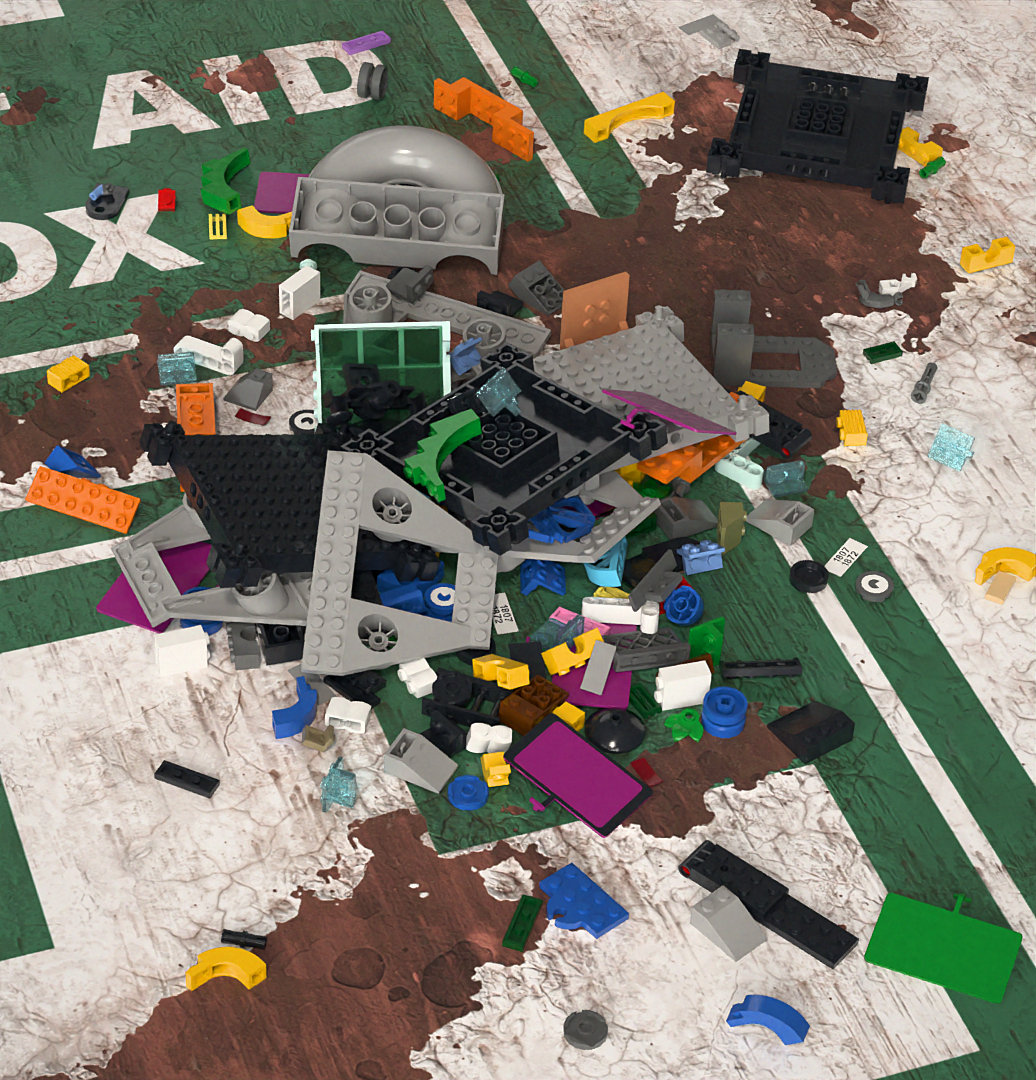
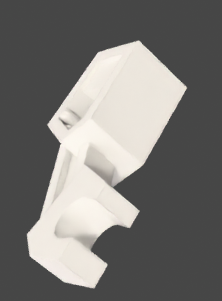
[878,273,917,296]

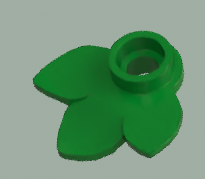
[633,479,669,499]
[664,708,704,742]

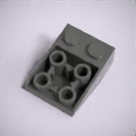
[508,260,565,316]
[653,497,718,540]

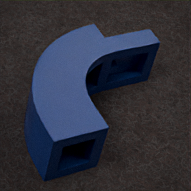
[377,560,445,598]
[272,676,317,739]
[726,995,810,1045]

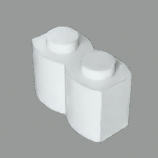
[228,309,270,342]
[398,658,437,698]
[325,697,371,734]
[466,723,512,753]

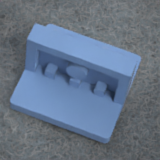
[446,337,482,376]
[676,540,725,575]

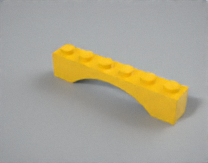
[584,91,675,143]

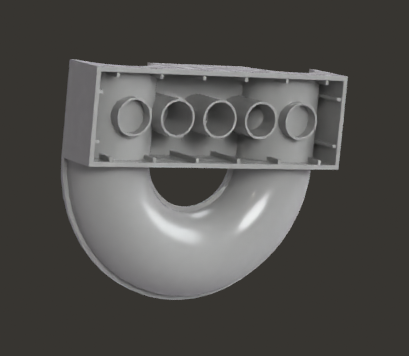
[289,125,505,275]

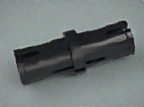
[221,929,267,950]

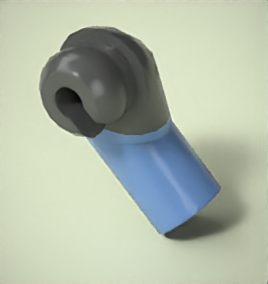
[89,183,114,200]

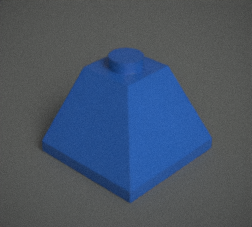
[45,445,101,478]

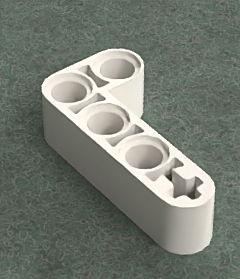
[173,336,243,375]
[581,597,659,634]

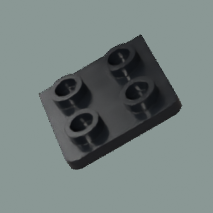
[477,290,524,317]

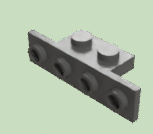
[628,549,683,612]

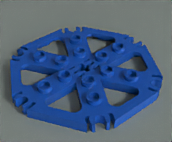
[528,495,595,543]

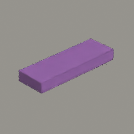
[342,30,391,55]

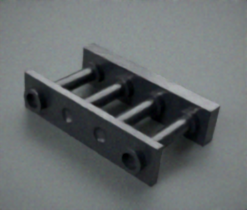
[422,667,515,727]

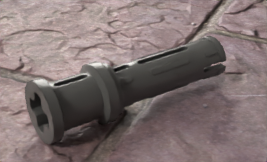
[911,362,938,404]

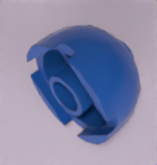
[664,586,704,626]

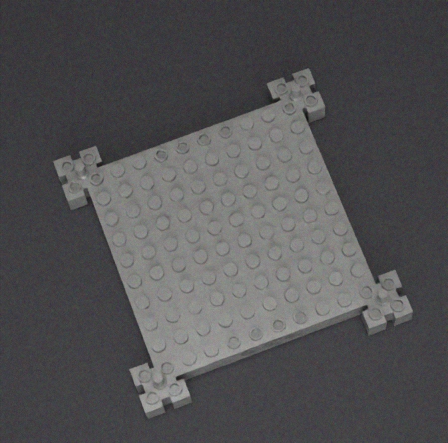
[471,305,769,498]

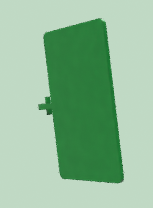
[864,892,1023,1004]

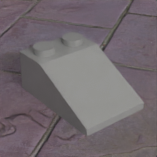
[690,885,767,962]

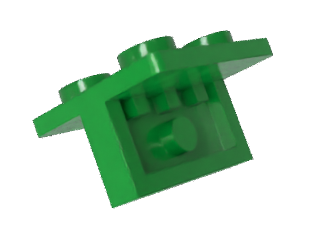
[688,616,725,667]

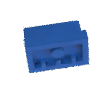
[520,559,566,596]
[379,583,426,614]

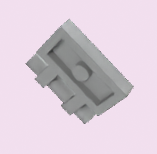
[700,21,740,49]

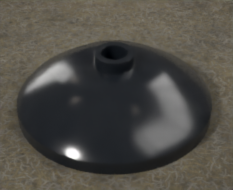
[584,708,646,754]

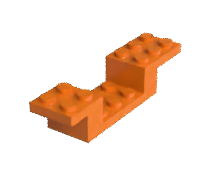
[433,77,534,162]
[176,383,216,492]
[637,392,760,484]

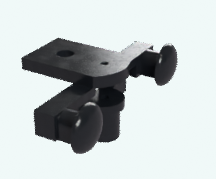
[322,363,426,425]

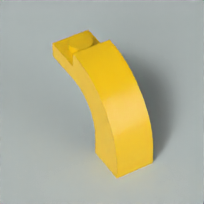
[237,205,292,238]
[975,547,1036,585]
[185,947,266,991]

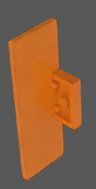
[25,466,141,534]

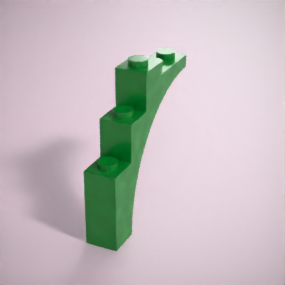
[200,147,251,215]
[403,409,482,502]

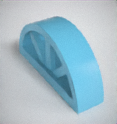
[584,536,628,587]

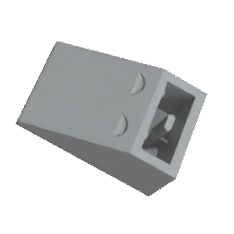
[746,499,814,546]
[384,728,458,794]

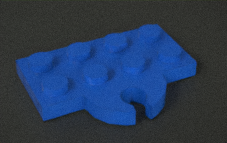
[539,862,629,939]

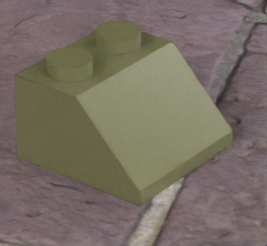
[717,502,747,556]

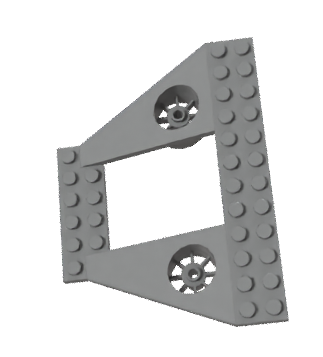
[334,270,551,398]
[301,450,498,676]
[431,470,661,573]
[111,493,313,627]

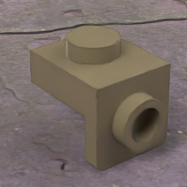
[302,725,335,753]

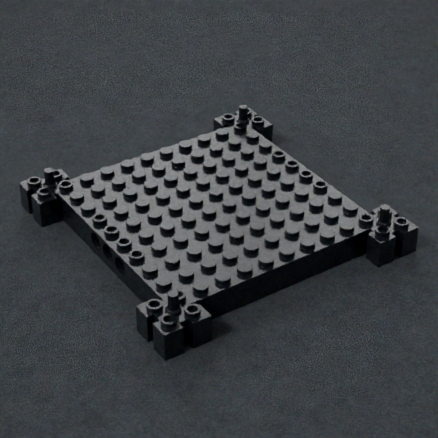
[706,49,929,204]
[340,342,668,556]
[139,420,441,588]

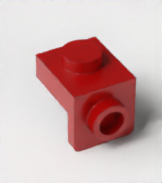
[158,188,176,212]

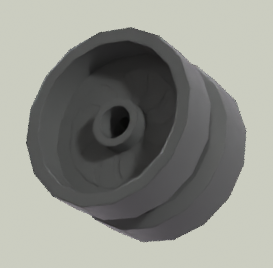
[357,62,388,101]

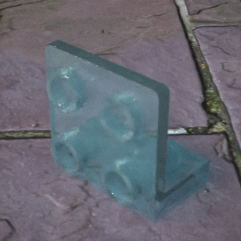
[530,615,585,650]

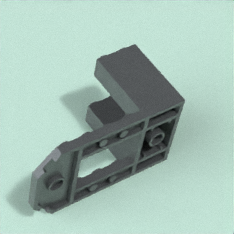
[709,289,837,388]

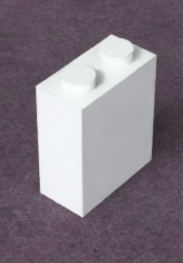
[279,265,320,320]
[154,625,210,677]
[654,661,711,711]

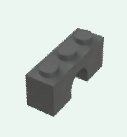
[226,622,260,670]

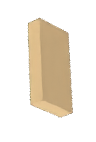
[985,571,1017,605]

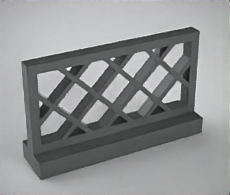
[602,627,691,672]

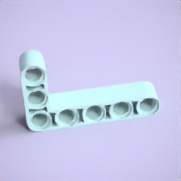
[715,437,763,489]

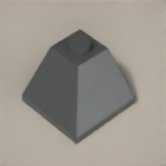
[223,368,273,411]

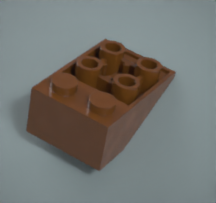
[498,674,570,736]

